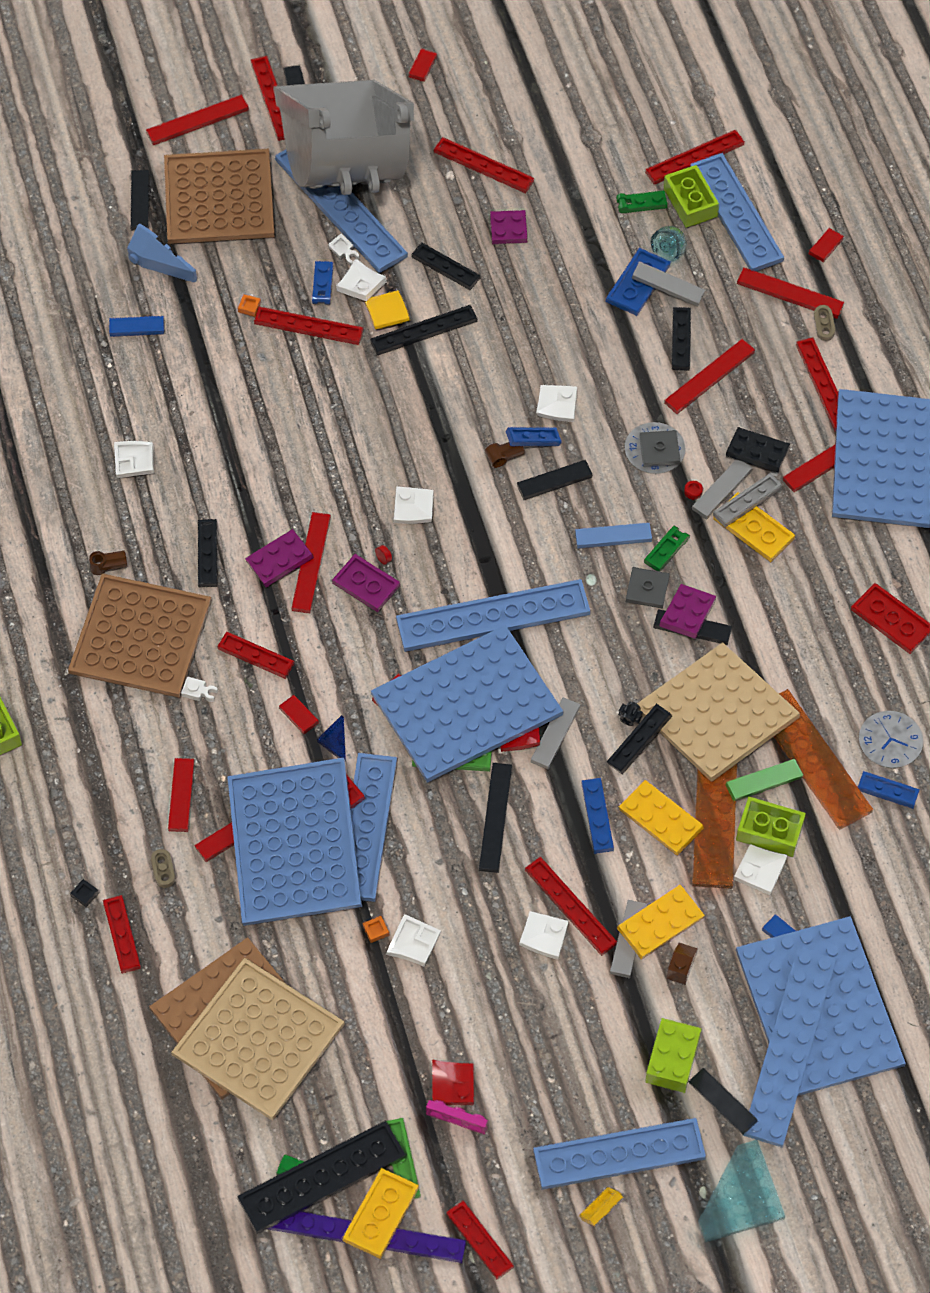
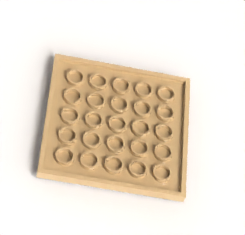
[637,642,800,782]
[172,958,345,1121]

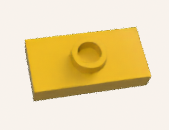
[579,1187,623,1226]

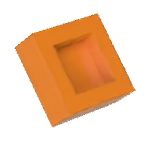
[238,294,261,317]
[363,916,389,943]

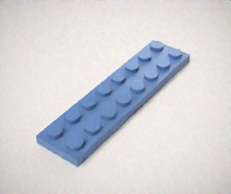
[690,153,784,271]
[351,753,397,902]
[533,1118,706,1190]

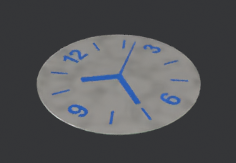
[625,422,686,474]
[859,711,923,768]

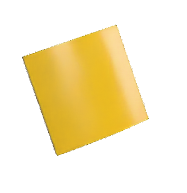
[364,291,410,329]

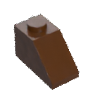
[666,943,698,985]

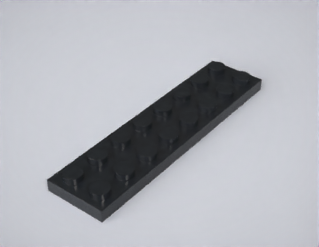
[237,1120,406,1235]

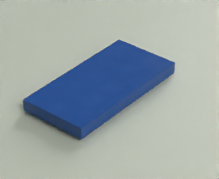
[606,248,671,316]

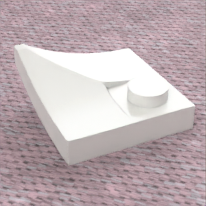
[336,259,386,301]
[536,385,577,422]
[114,441,154,478]
[393,486,434,524]
[734,844,788,895]
[519,911,569,960]
[386,914,441,967]

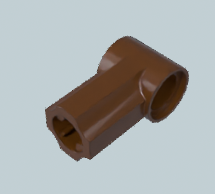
[485,442,525,468]
[89,550,127,575]

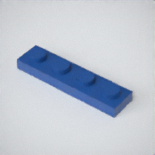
[581,778,614,854]

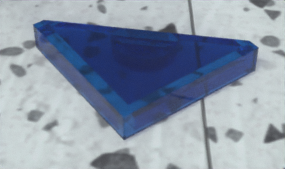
[317,715,346,762]

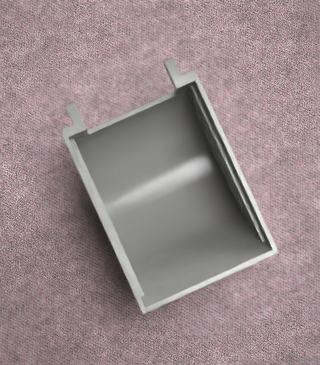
[273,80,414,195]

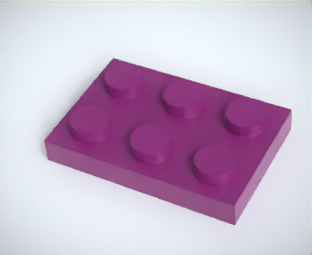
[245,529,313,587]
[332,554,400,612]
[660,584,716,639]

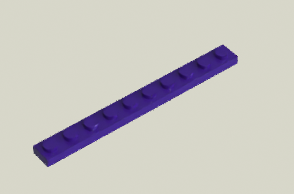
[268,1212,466,1263]

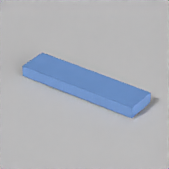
[575,523,652,549]

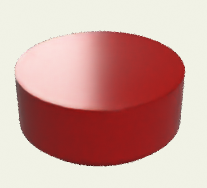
[684,481,703,500]
[375,545,392,565]

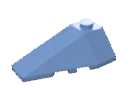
[127,224,197,283]

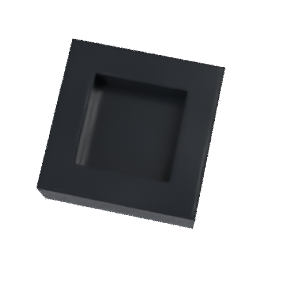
[70,879,99,907]

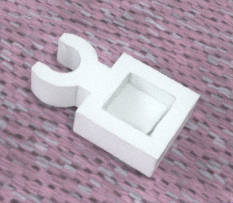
[328,234,360,265]
[181,677,218,702]

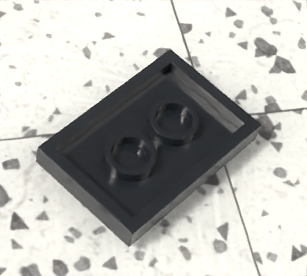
[726,427,790,473]

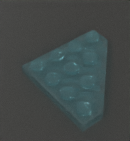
[698,1140,785,1243]

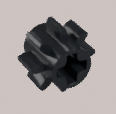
[618,701,643,726]

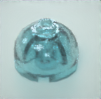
[651,226,687,263]

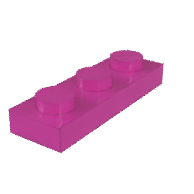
[426,1100,488,1135]

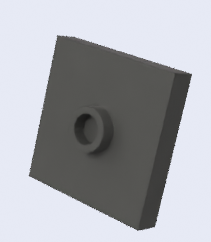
[639,430,680,467]
[625,567,670,609]

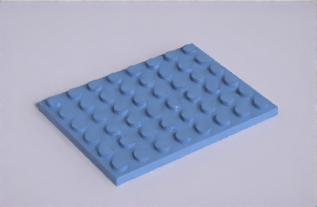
[832,389,930,528]
[371,625,563,783]
[227,758,362,926]
[736,916,906,1096]

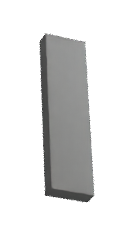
[632,261,705,307]
[692,459,752,520]
[713,473,783,527]
[531,697,580,770]
[610,900,647,978]

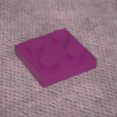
[490,210,528,244]

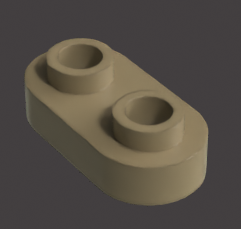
[814,305,835,341]
[151,849,175,888]

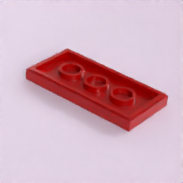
[851,583,930,654]

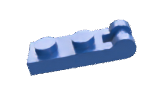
[312,261,333,305]

